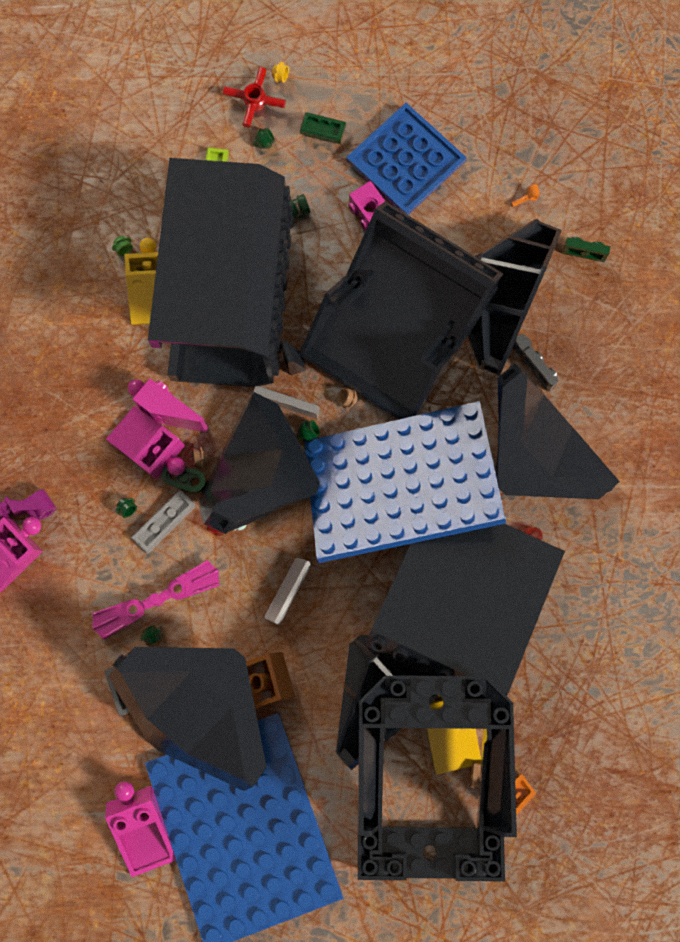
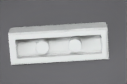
[265,558,311,626]

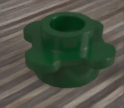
[140,625,163,645]

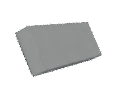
[253,386,320,419]
[131,490,196,554]

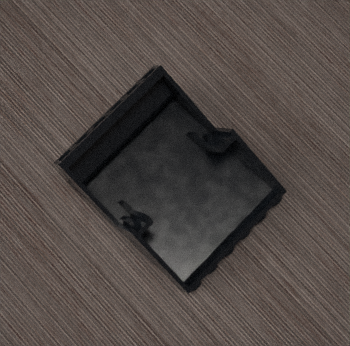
[299,201,503,419]
[364,524,565,696]

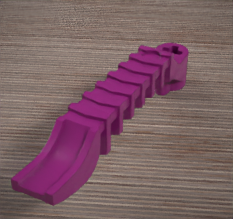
[0,489,57,521]

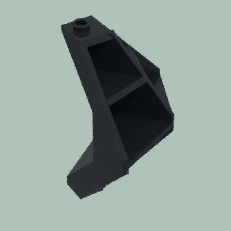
[468,219,562,376]
[496,363,620,500]
[198,392,320,534]
[336,635,439,771]
[108,647,266,791]

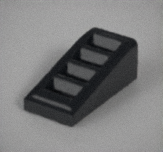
[281,341,306,375]

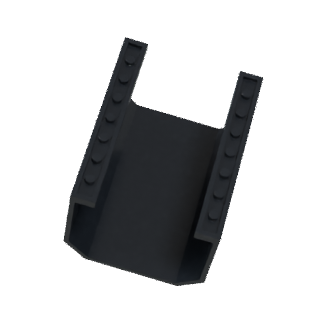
[148,158,293,388]

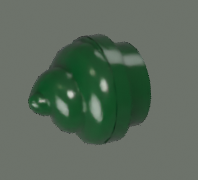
[253,127,275,149]
[296,420,320,442]

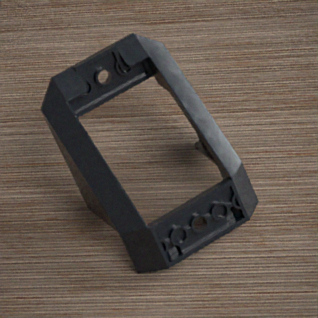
[357,676,517,882]

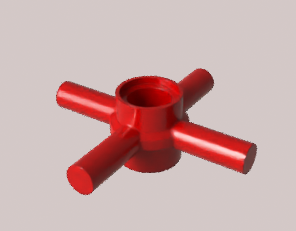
[223,67,286,128]

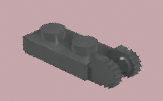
[513,334,559,392]

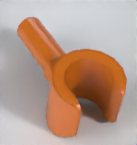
[511,184,539,207]

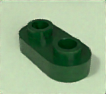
[162,465,207,494]

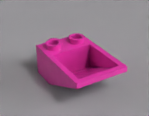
[127,378,209,433]
[106,406,185,480]
[0,517,43,593]
[105,781,176,877]

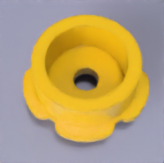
[272,62,289,83]

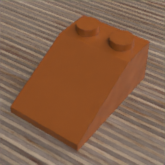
[246,652,295,710]

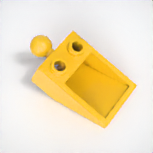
[124,238,158,325]
[425,696,481,775]

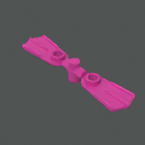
[92,560,219,640]

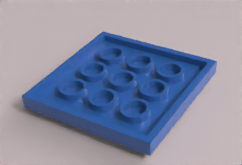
[346,102,467,215]

